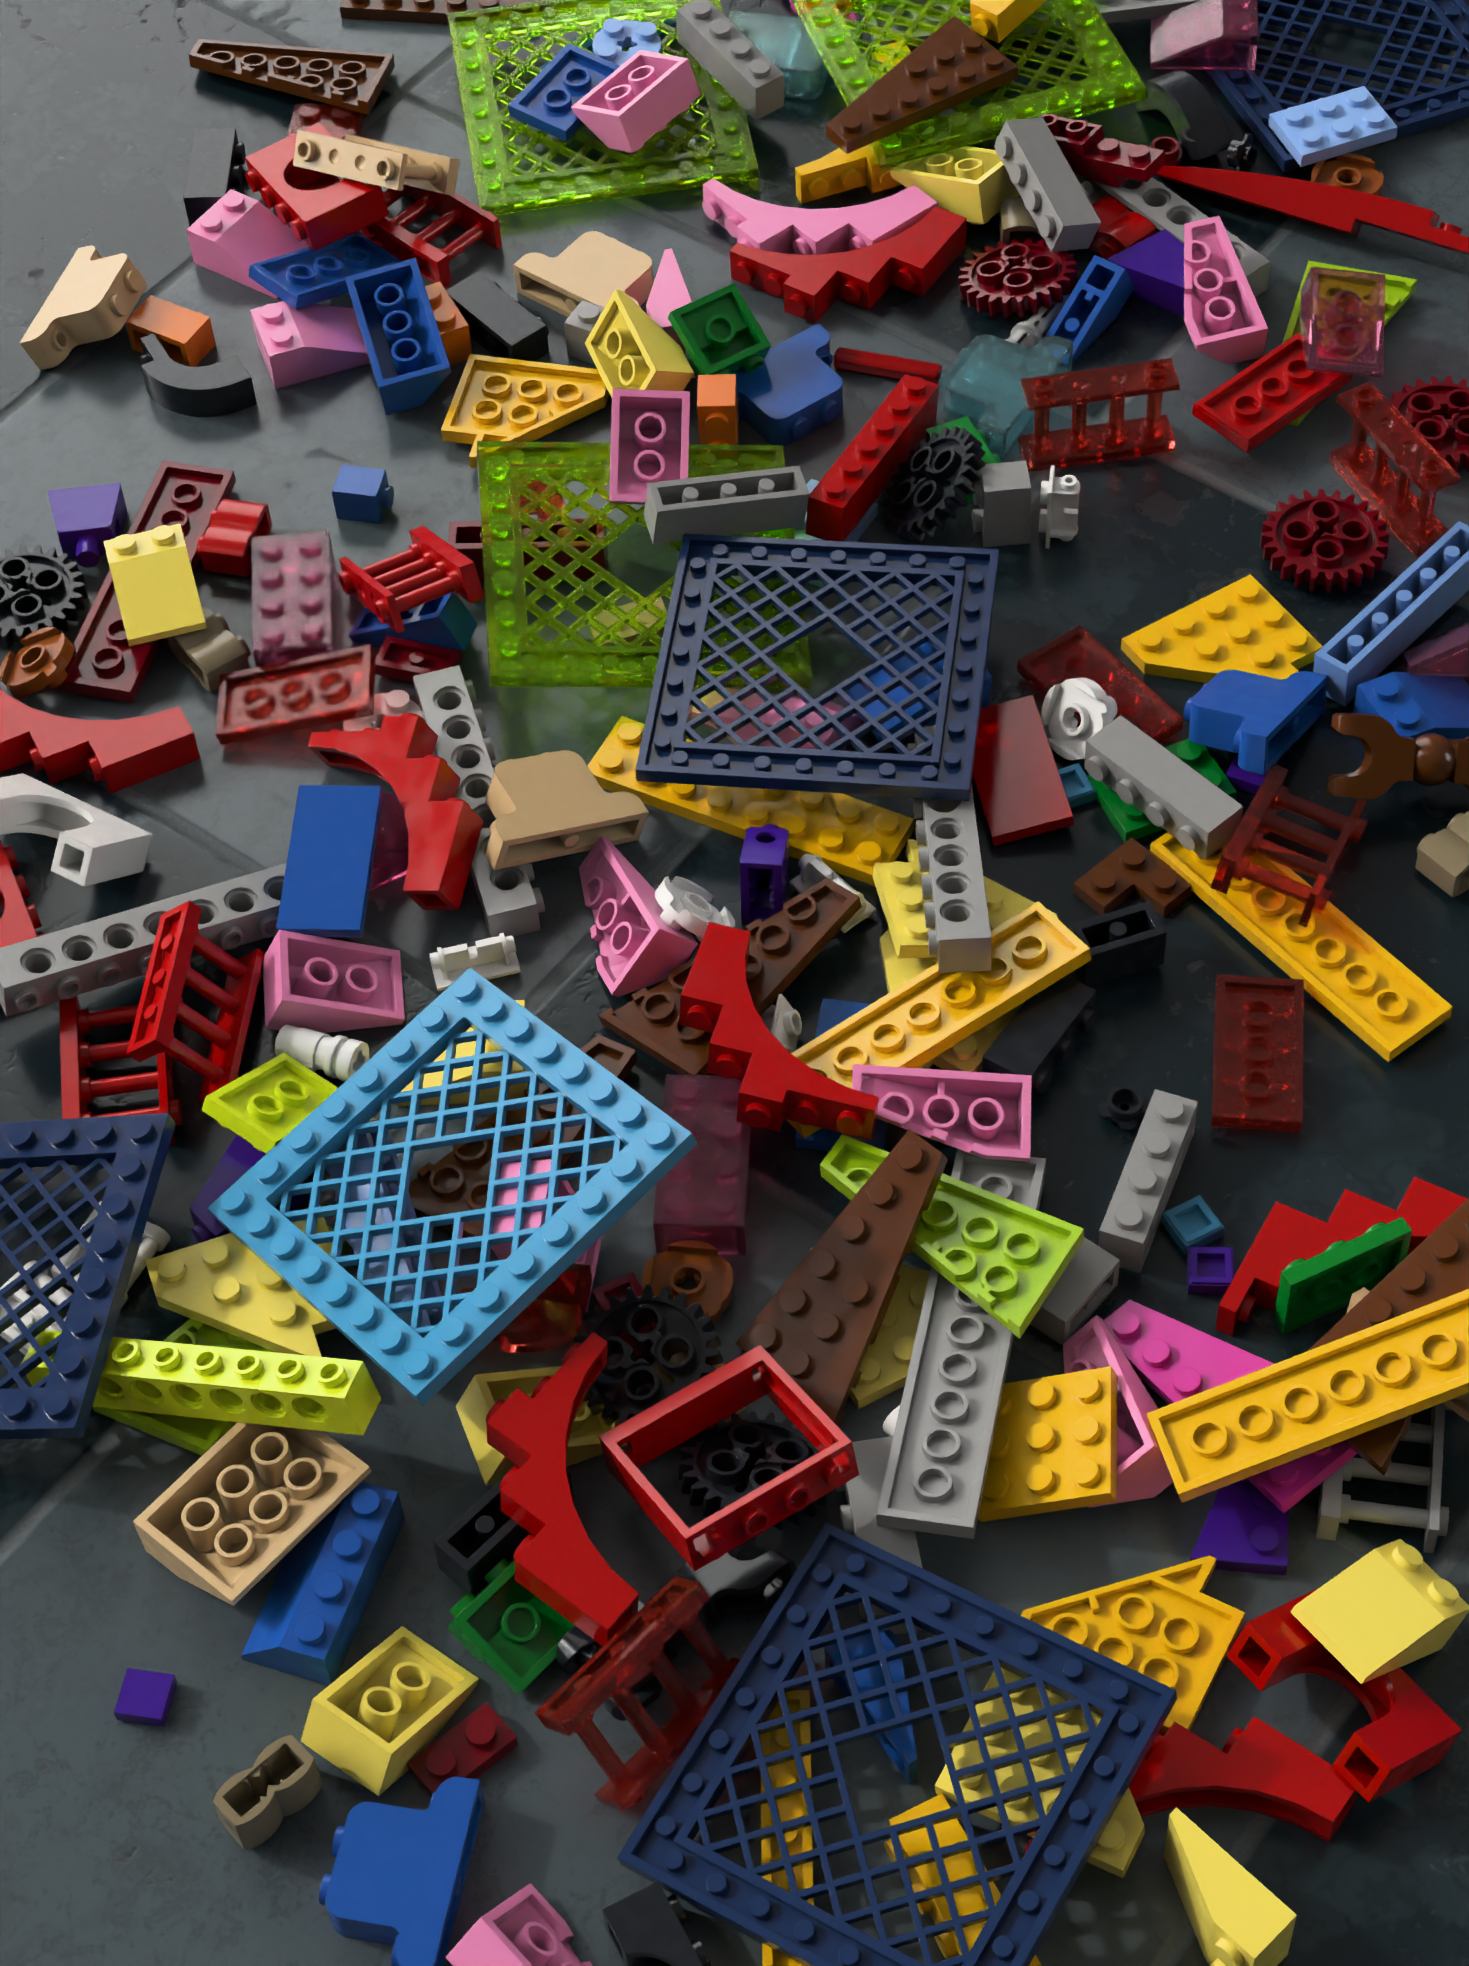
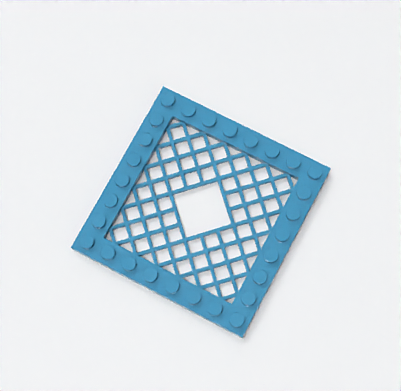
[207,967,698,1406]

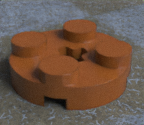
[1311,153,1384,196]
[0,627,75,700]
[642,1240,734,1324]

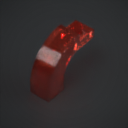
[461,1263,592,1353]

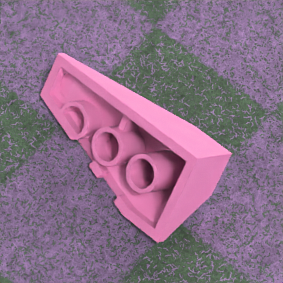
[1184,216,1268,365]
[691,687,864,751]
[578,836,698,997]
[852,1064,1032,1162]
[1063,1315,1173,1508]
[445,1883,593,1966]

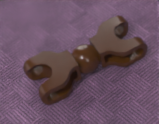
[1326,713,1469,799]

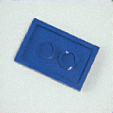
[508,43,620,142]

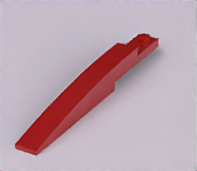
[1155,166,1469,256]

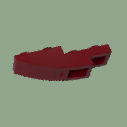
[1038,113,1166,188]

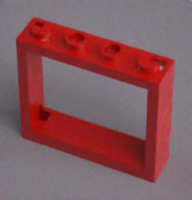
[599,1345,859,1572]

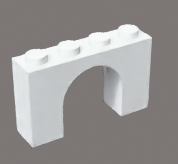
[0,773,152,886]

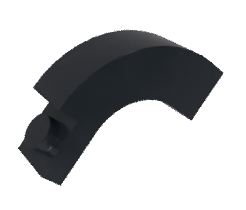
[1133,70,1230,161]
[139,333,257,417]

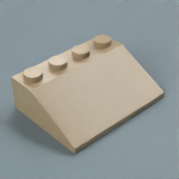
[133,1422,371,1606]

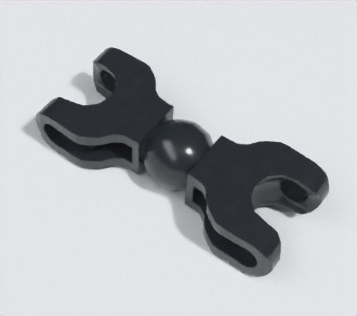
[556,1536,797,1721]

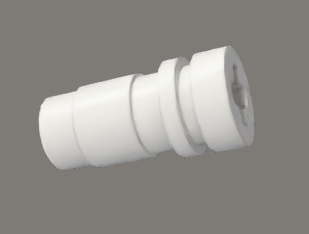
[275,1024,369,1082]

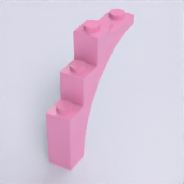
[702,178,938,255]

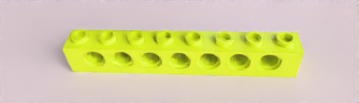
[20,1330,382,1436]

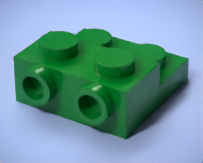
[668,283,772,380]
[447,1558,575,1695]

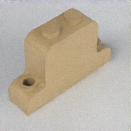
[513,231,654,317]
[20,245,147,370]
[485,750,649,870]

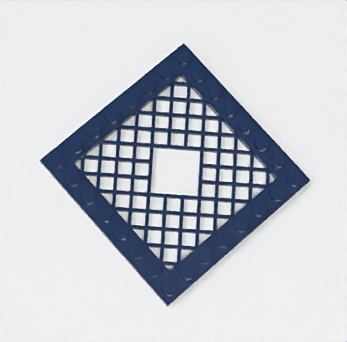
[1165,0,1469,172]
[635,534,999,801]
[0,1113,176,1440]
[617,1523,1177,1966]

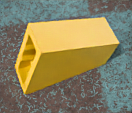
[970,0,1047,43]

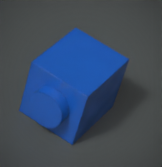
[332,465,394,524]

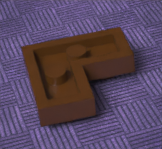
[1073,837,1192,917]

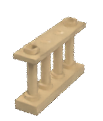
[293,129,460,195]

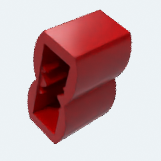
[1088,196,1156,260]
[196,499,272,576]

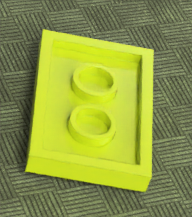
[202,1052,338,1154]

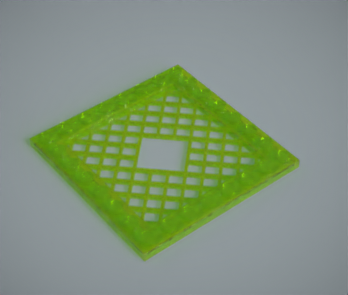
[447,0,759,215]
[792,0,1147,168]
[476,441,813,688]

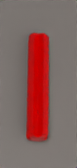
[834,347,942,385]

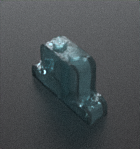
[727,10,863,99]
[938,334,1073,461]

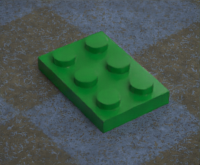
[1088,738,1237,842]
[1273,1217,1412,1334]

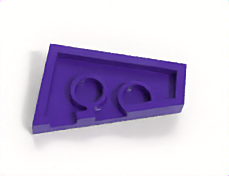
[1189,1478,1289,1575]

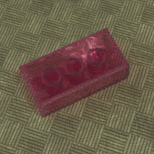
[251,530,338,683]
[653,1074,755,1255]

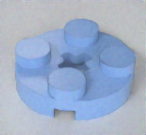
[592,18,662,66]

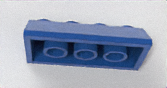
[345,258,452,415]
[241,1481,405,1685]

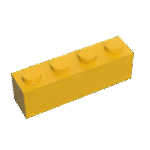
[884,1793,1042,1966]

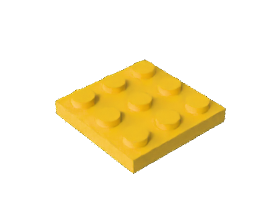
[978,1366,1117,1522]

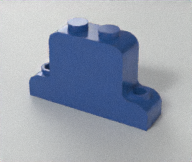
[732,323,843,447]
[1184,670,1328,775]
[319,1777,485,1966]

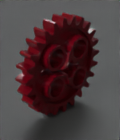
[958,238,1078,318]
[1381,376,1469,475]
[1260,489,1390,593]

